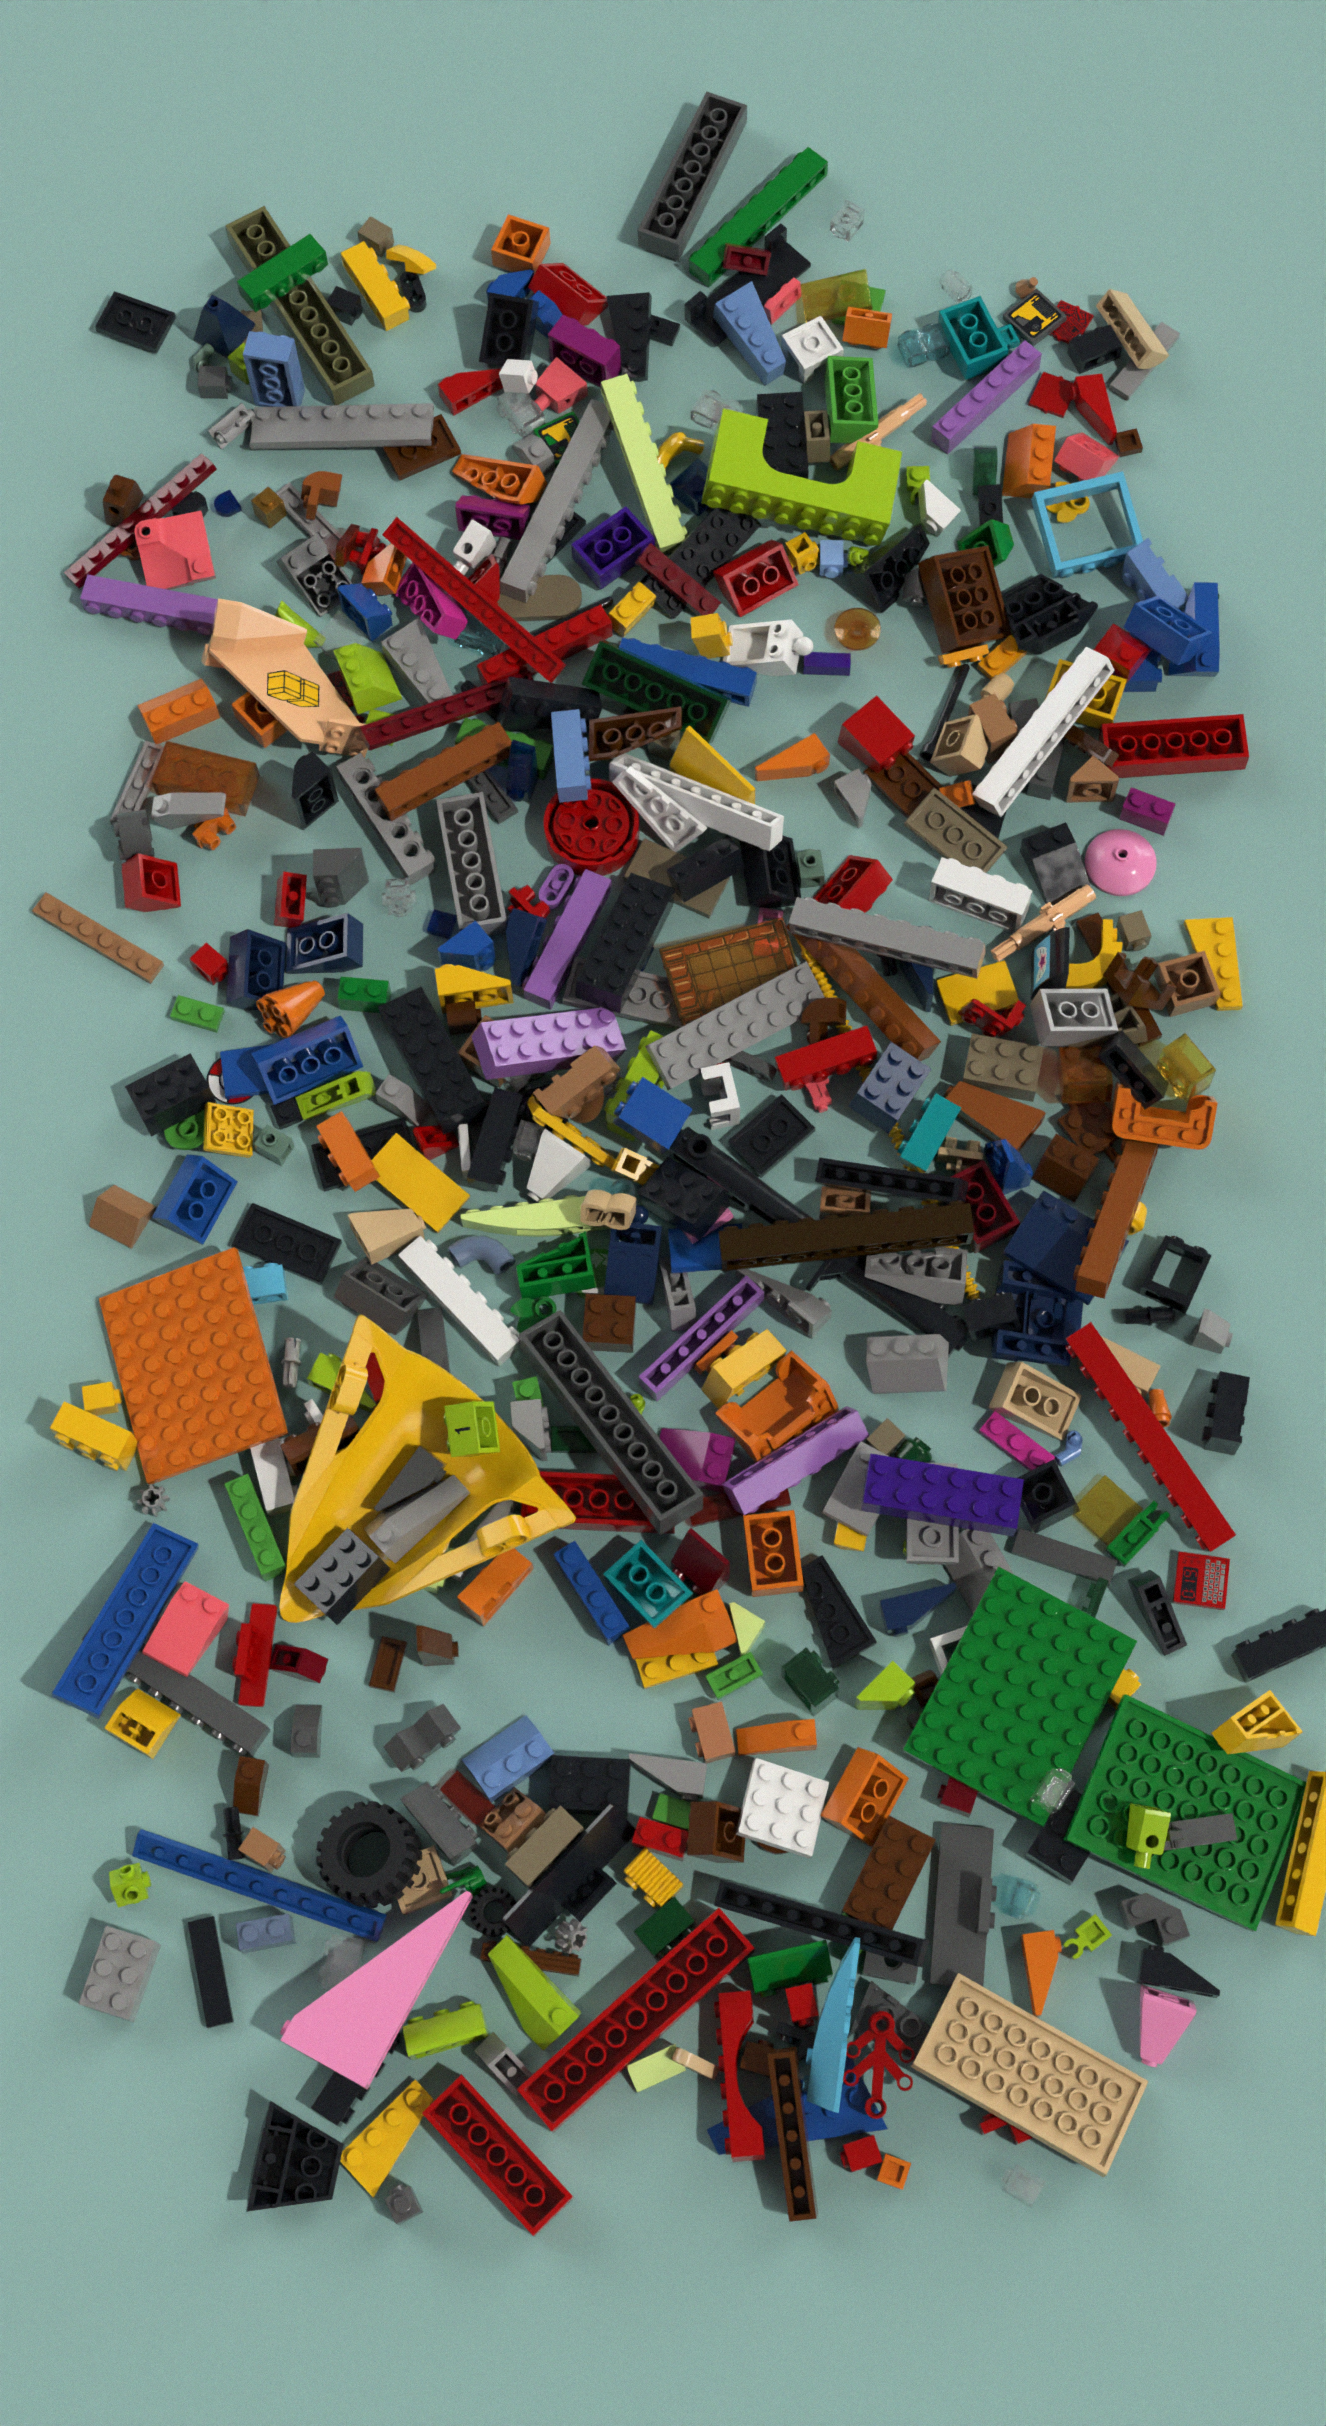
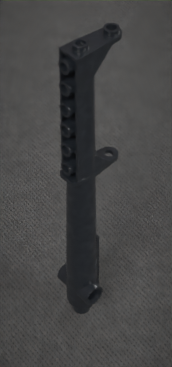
[670,1127,968,1358]

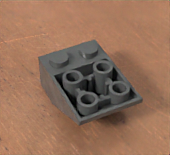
[276,533,352,617]

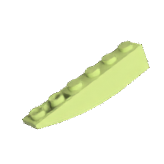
[460,1195,611,1237]

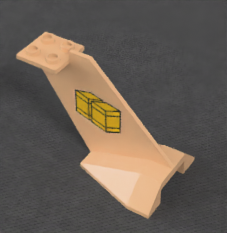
[201,598,368,758]

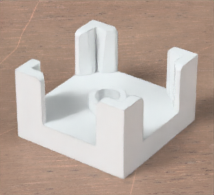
[781,316,844,384]
[700,1062,740,1130]

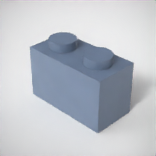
[236,1914,296,1953]

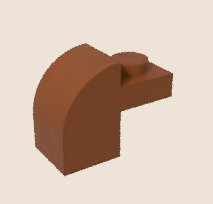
[301,471,342,520]

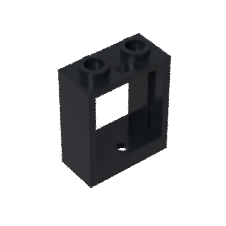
[1140,1235,1212,1314]

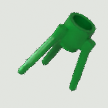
[440,1865,487,1897]

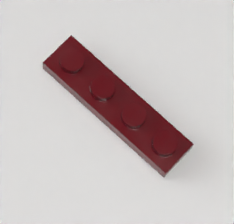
[635,543,721,616]

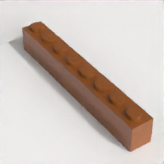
[786,924,941,1061]
[1073,1138,1159,1299]

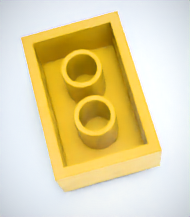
[50,1401,138,1471]

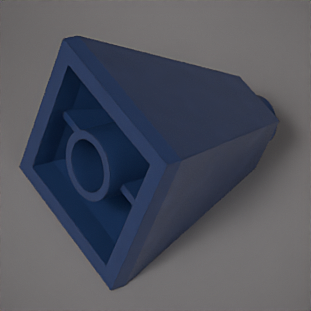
[194,295,255,358]

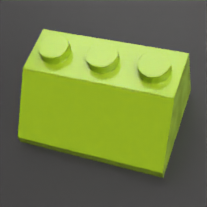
[333,643,402,714]
[402,2001,489,2060]

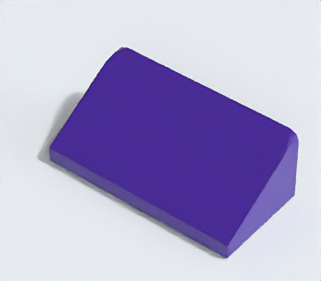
[803,652,851,676]

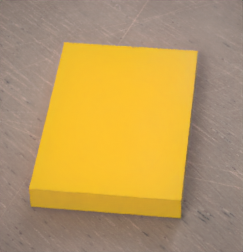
[936,960,1020,1026]

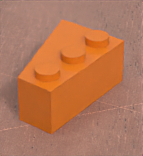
[457,1548,534,1627]

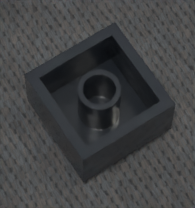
[1018,1459,1080,1533]

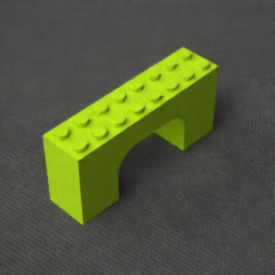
[701,408,902,546]

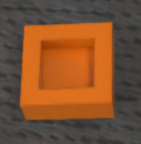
[877,2154,911,2190]

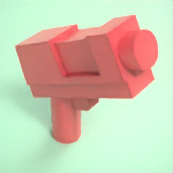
[804,1078,832,1113]

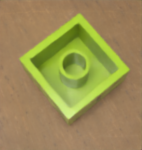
[443,1401,500,1457]

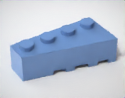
[713,281,786,385]
[551,709,592,803]

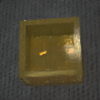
[1156,1033,1216,1104]

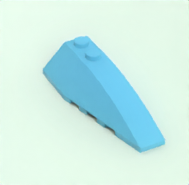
[802,1937,860,2113]

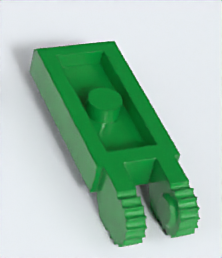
[1105,1500,1170,1567]

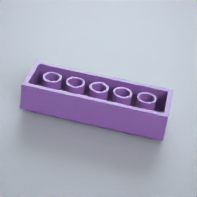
[471,1007,626,1080]

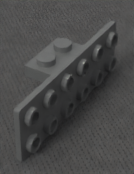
[930,1824,997,1987]

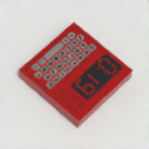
[1173,1551,1230,1610]

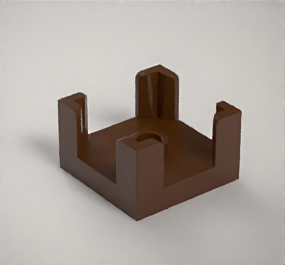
[1103,952,1177,1010]

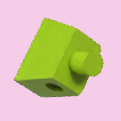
[1126,1804,1171,1869]

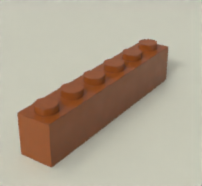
[375,722,514,821]

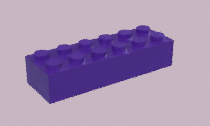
[860,1454,1024,1537]

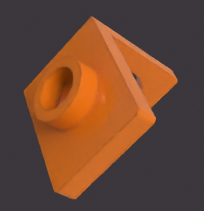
[939,780,976,807]

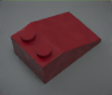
[671,1528,730,1597]

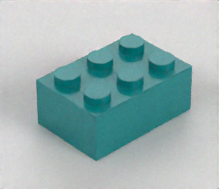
[937,296,1009,380]

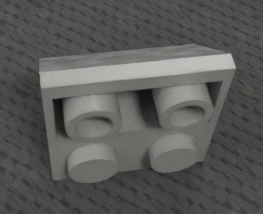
[510,1399,551,1461]

